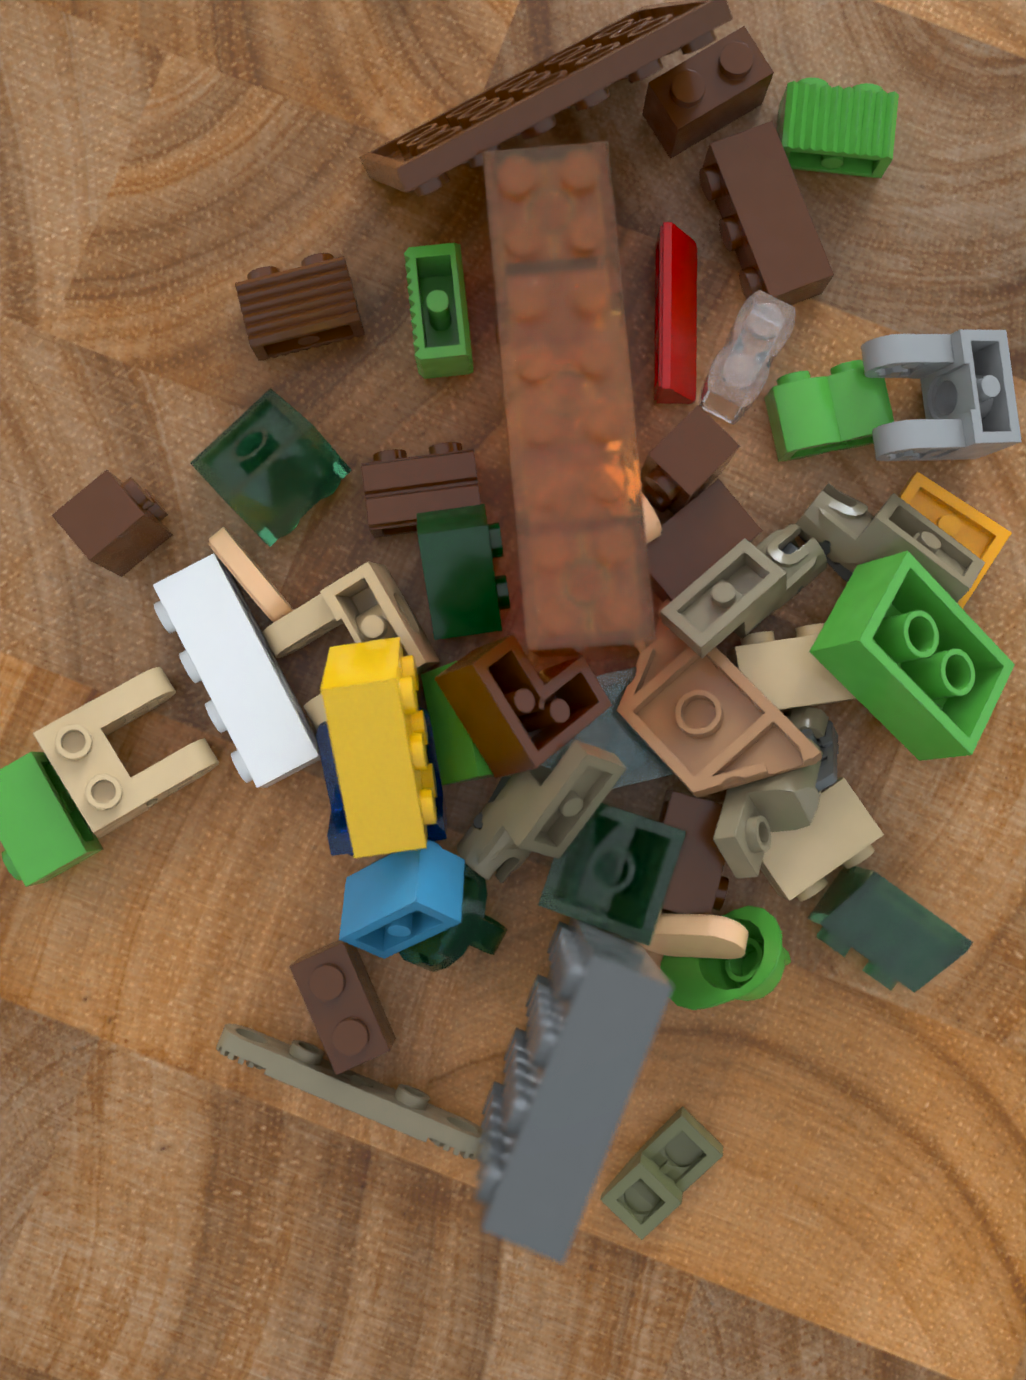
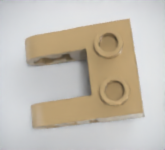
[262,561,440,731]
[33,667,220,839]

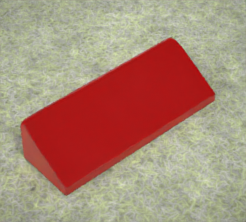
[654,222,697,404]

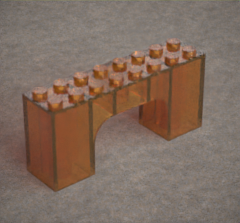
[483,141,656,668]

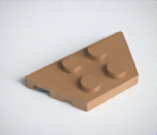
[617,598,822,798]

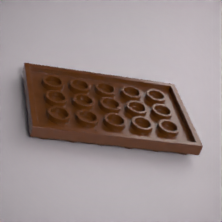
[359,0,733,197]

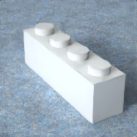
[153,553,326,788]

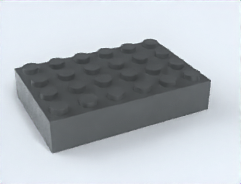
[474,912,673,1264]

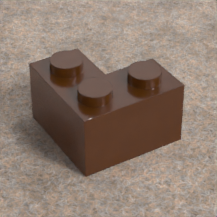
[434,634,612,778]

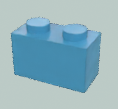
[339,840,465,959]

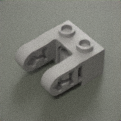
[861,329,1022,461]

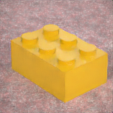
[321,637,437,858]

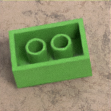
[809,551,1015,761]

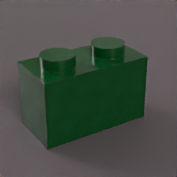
[417,504,510,640]

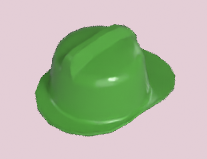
[660,906,791,1010]

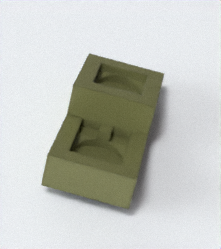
[600,1106,724,1240]

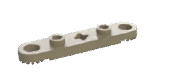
[216,1024,483,1160]

